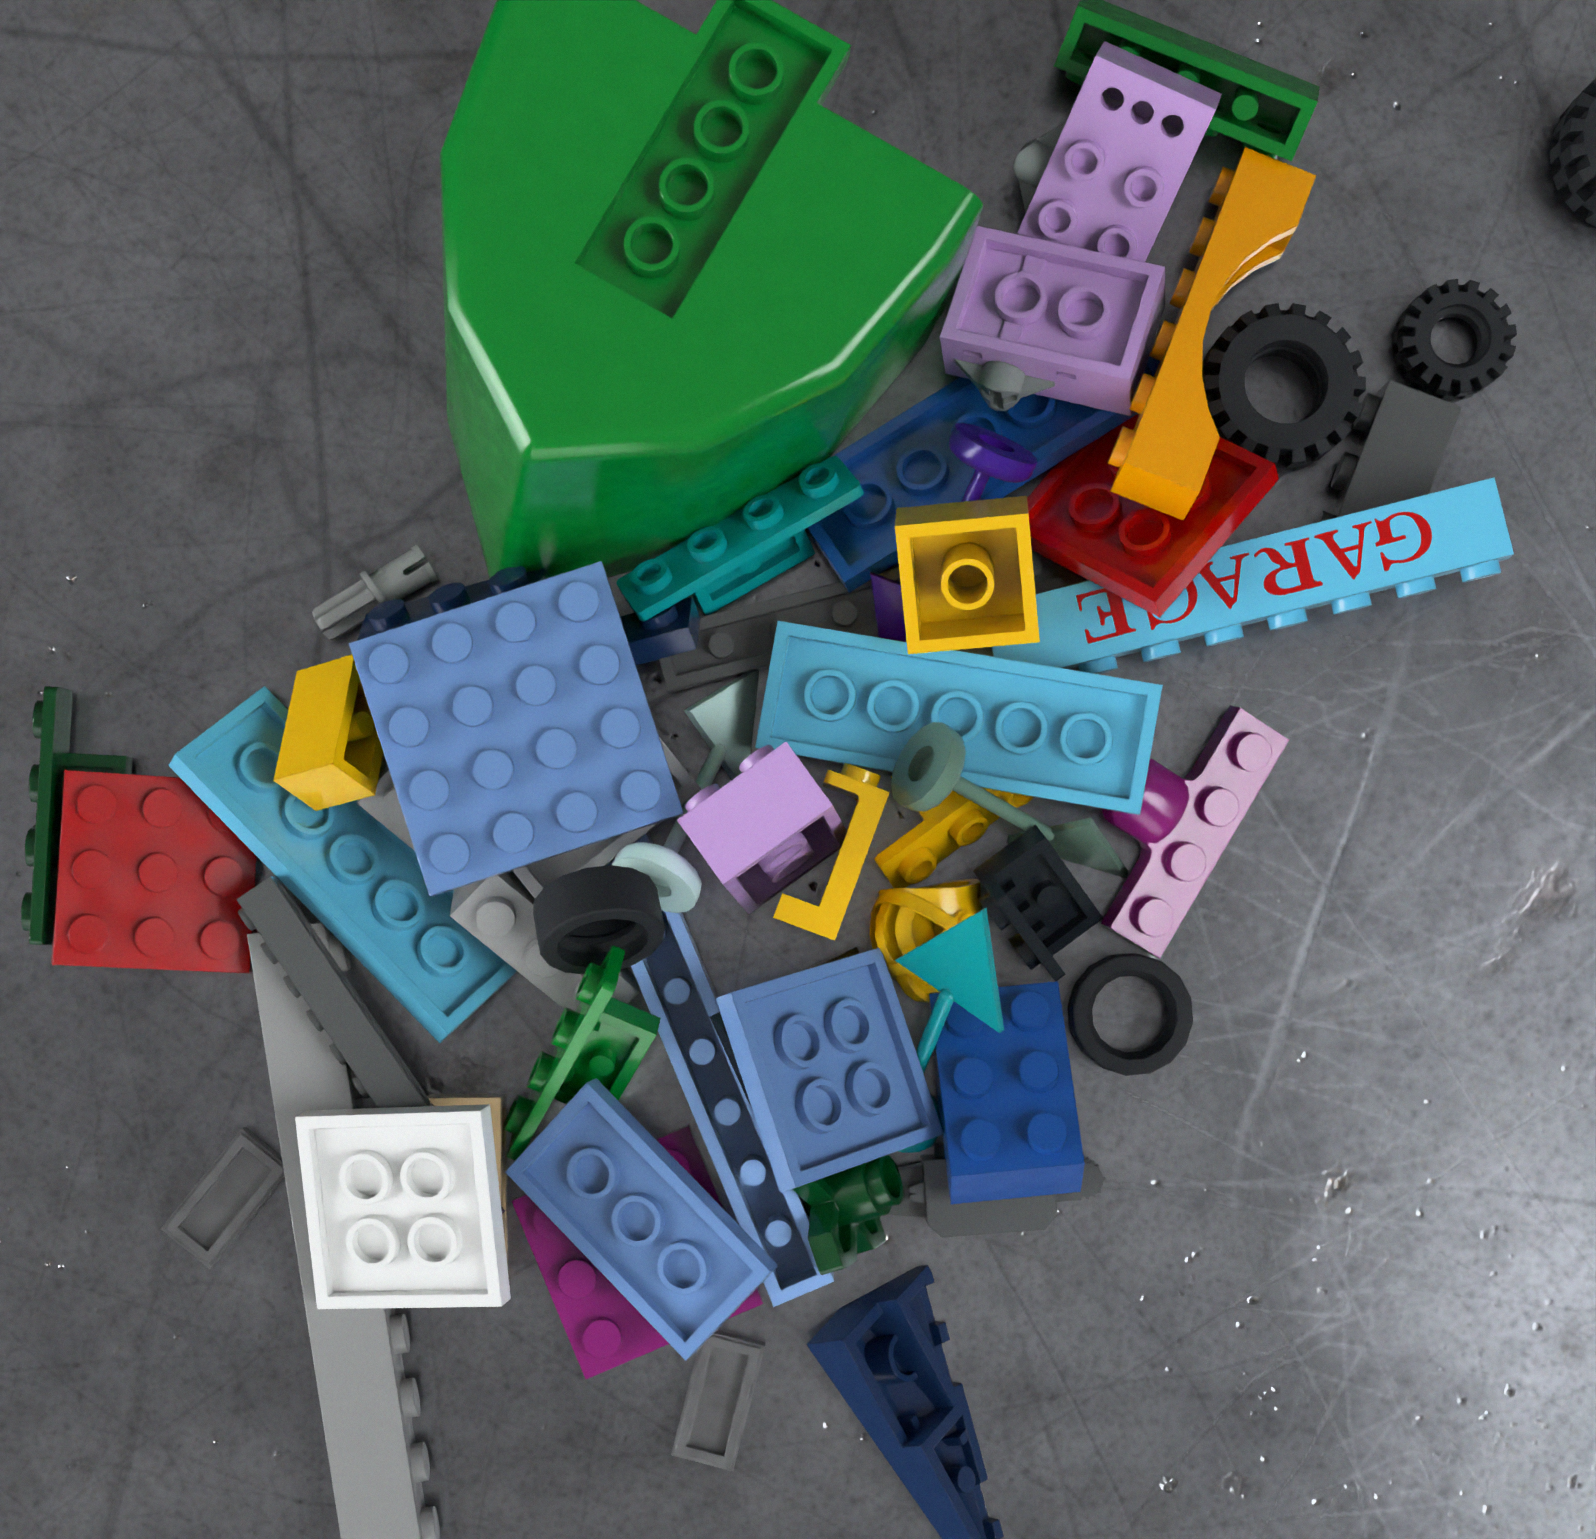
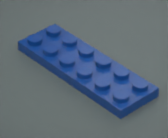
[806,357,1160,593]

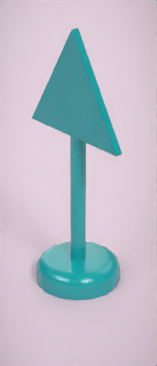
[895,907,1004,1153]

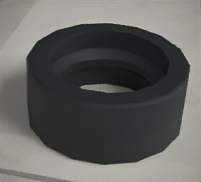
[533,865,665,974]
[1067,953,1193,1076]

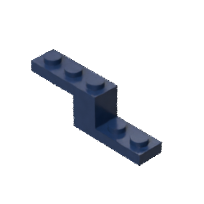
[357,566,700,665]

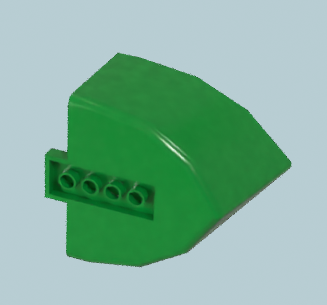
[440,0,984,579]

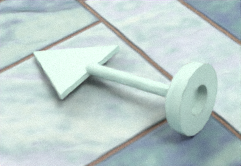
[612,670,759,913]

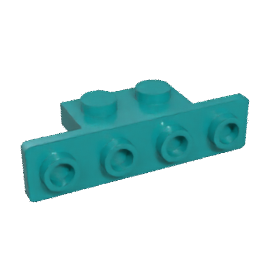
[616,456,864,621]

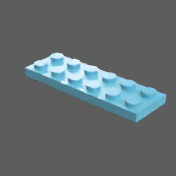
[755,621,1163,815]
[169,686,518,1043]

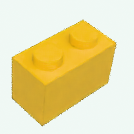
[273,654,383,811]

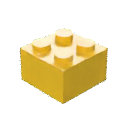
[895,496,1040,654]

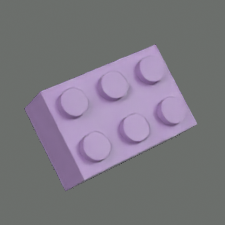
[677,742,847,914]

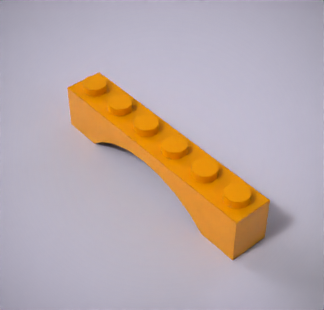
[1108,147,1316,520]

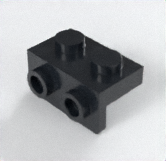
[973,824,1103,981]

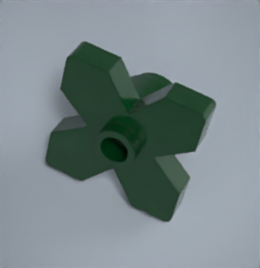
[793,1155,903,1275]

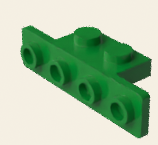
[503,945,661,1161]

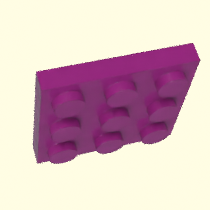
[511,1124,764,1379]

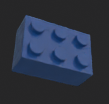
[929,981,1085,1204]

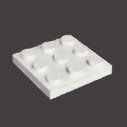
[295,1104,511,1309]

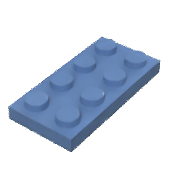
[505,1078,778,1361]

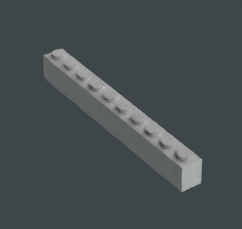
[247,923,440,1539]

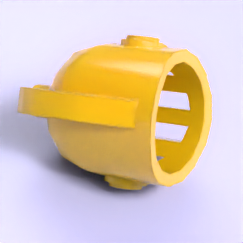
[869,879,982,1003]

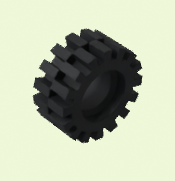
[1392,279,1517,401]

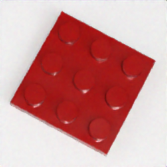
[1027,413,1279,618]
[51,770,256,973]

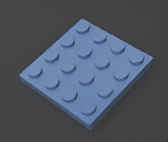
[349,561,684,896]

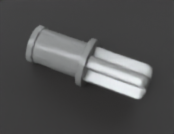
[312,545,438,640]

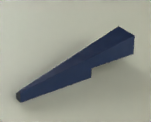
[806,1265,1004,1539]

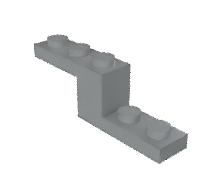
[357,765,640,1011]

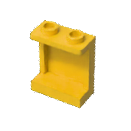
[773,763,890,941]

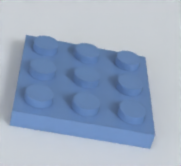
[716,948,944,1192]

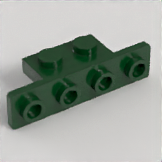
[21,686,132,945]

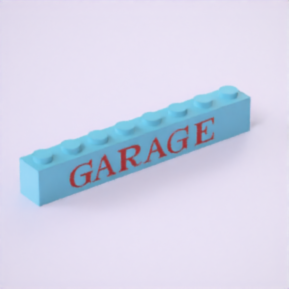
[992,477,1514,674]

